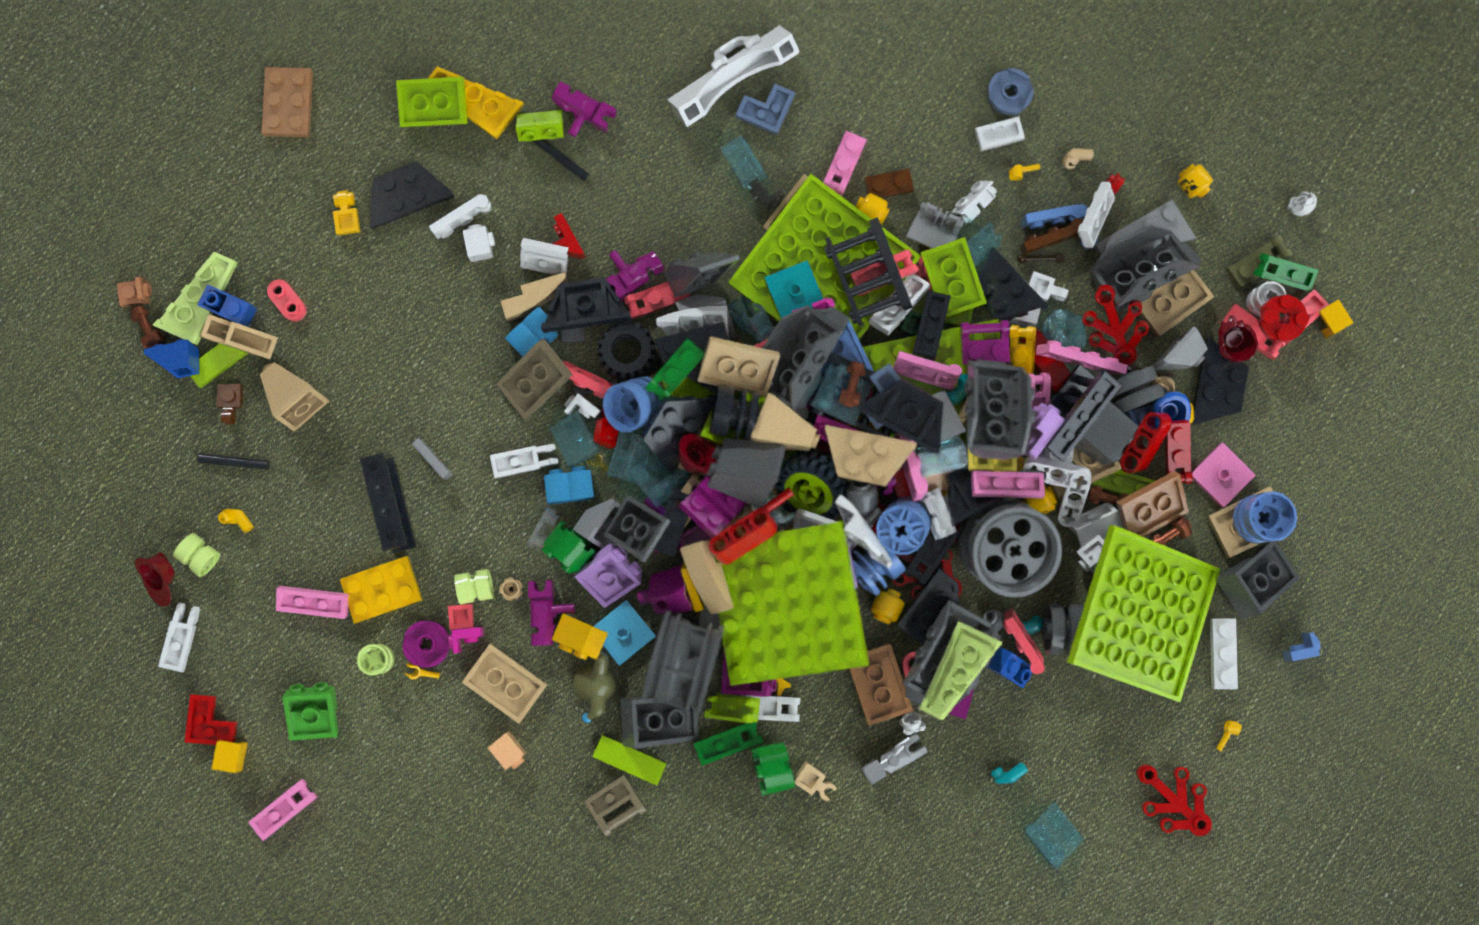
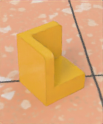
[1319,299,1354,338]
[212,740,248,773]

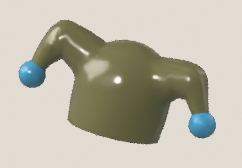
[573,651,616,723]

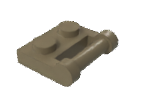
[584,775,647,837]

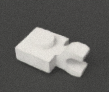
[1029,271,1069,302]

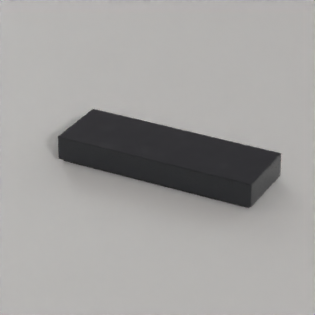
[912,291,951,361]

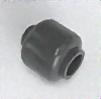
[846,481,878,515]

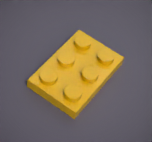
[340,556,423,624]

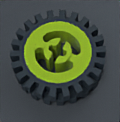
[775,452,850,520]

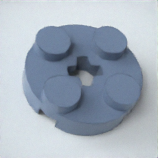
[987,68,1034,116]

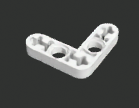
[1023,457,1091,527]

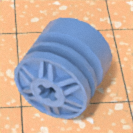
[603,376,661,432]
[1233,491,1297,543]
[876,497,932,554]
[852,534,906,597]

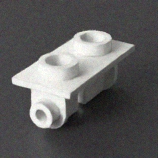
[951,181,997,224]
[920,488,957,540]

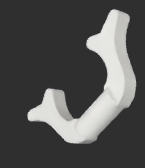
[711,34,761,70]

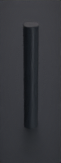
[532,139,590,181]
[197,453,270,470]

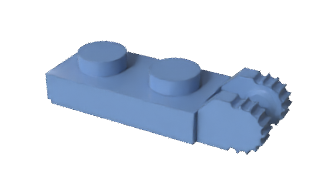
[1021,204,1087,230]

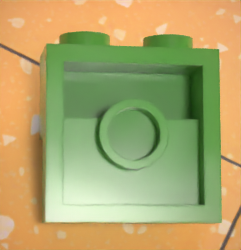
[283,682,339,741]

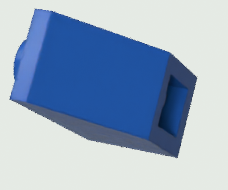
[197,284,257,327]
[144,339,200,379]
[987,646,1032,688]

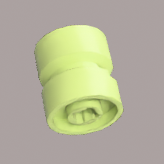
[173,533,220,577]
[455,569,494,605]
[357,644,395,675]

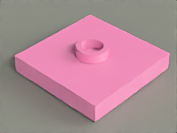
[1192,442,1256,508]

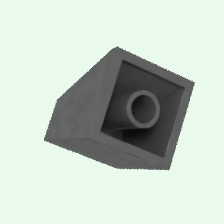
[1075,402,1139,465]
[706,438,786,508]

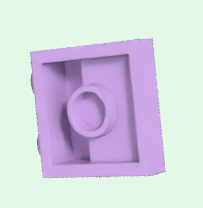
[1024,403,1065,458]
[574,542,642,608]

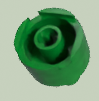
[542,521,597,574]
[751,742,795,796]

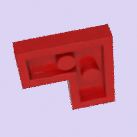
[184,694,237,745]

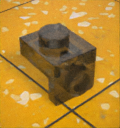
[749,178,784,210]

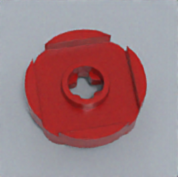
[1259,295,1309,342]

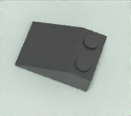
[664,252,740,298]
[603,495,670,562]
[1216,541,1300,619]
[620,695,699,749]

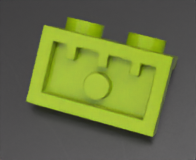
[516,110,564,142]

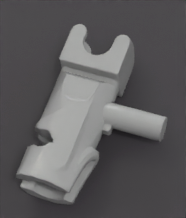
[861,733,928,784]

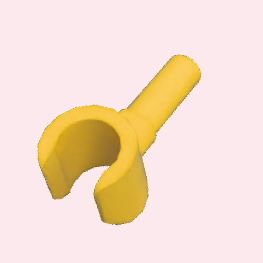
[1009,164,1040,181]
[404,663,440,679]
[1216,720,1242,751]

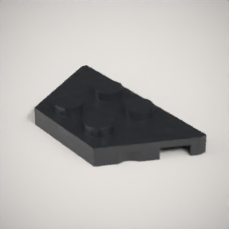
[369,161,454,230]
[979,248,1049,323]
[541,277,632,333]
[1190,338,1249,425]
[858,378,943,455]
[641,395,717,472]
[946,464,1006,526]

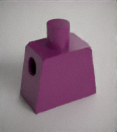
[637,564,692,614]

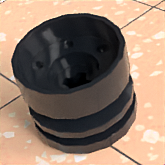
[710,385,760,440]

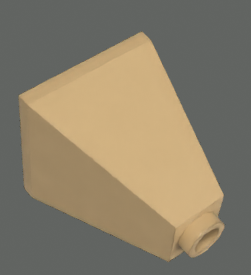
[260,362,329,432]
[751,393,820,451]

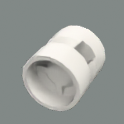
[1246,281,1286,317]

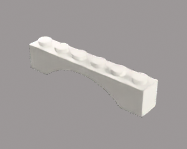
[667,25,800,127]

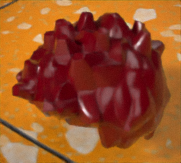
[1218,315,1258,362]

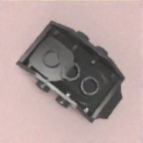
[1090,225,1203,311]
[762,305,850,412]
[964,359,1035,460]
[902,600,997,706]

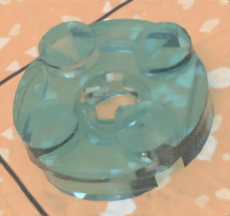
[1043,309,1087,349]

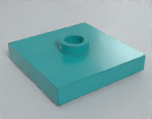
[764,260,823,319]

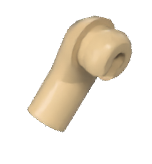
[1062,148,1093,170]

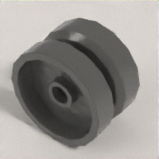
[1113,366,1166,413]
[1042,603,1084,655]

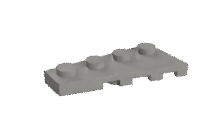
[1094,200,1196,257]

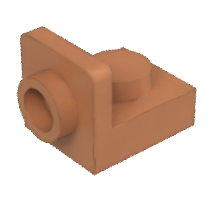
[117,277,152,308]

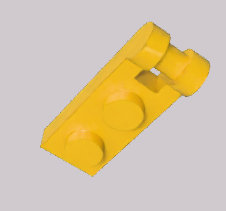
[1009,325,1036,374]

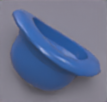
[1151,392,1191,428]

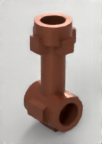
[130,306,165,349]
[838,361,866,408]
[1087,486,1129,510]
[1151,516,1193,546]

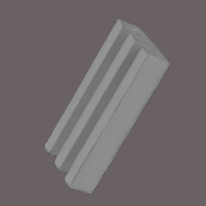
[413,438,453,480]

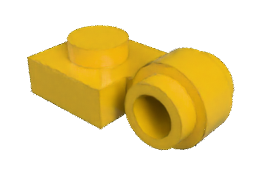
[333,190,361,236]

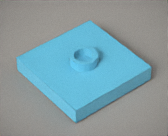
[593,600,656,666]

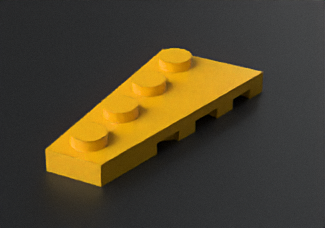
[427,66,524,140]

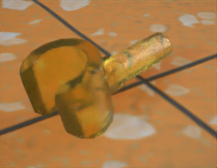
[586,452,617,478]

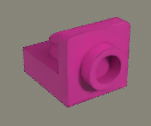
[448,627,484,654]

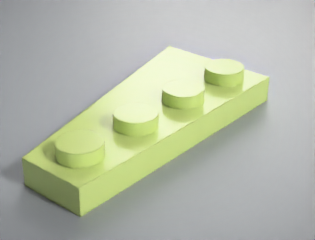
[153,252,238,345]
[920,621,1002,720]

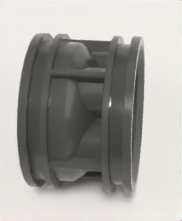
[957,497,1062,597]
[642,610,724,714]

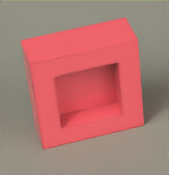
[448,604,474,630]

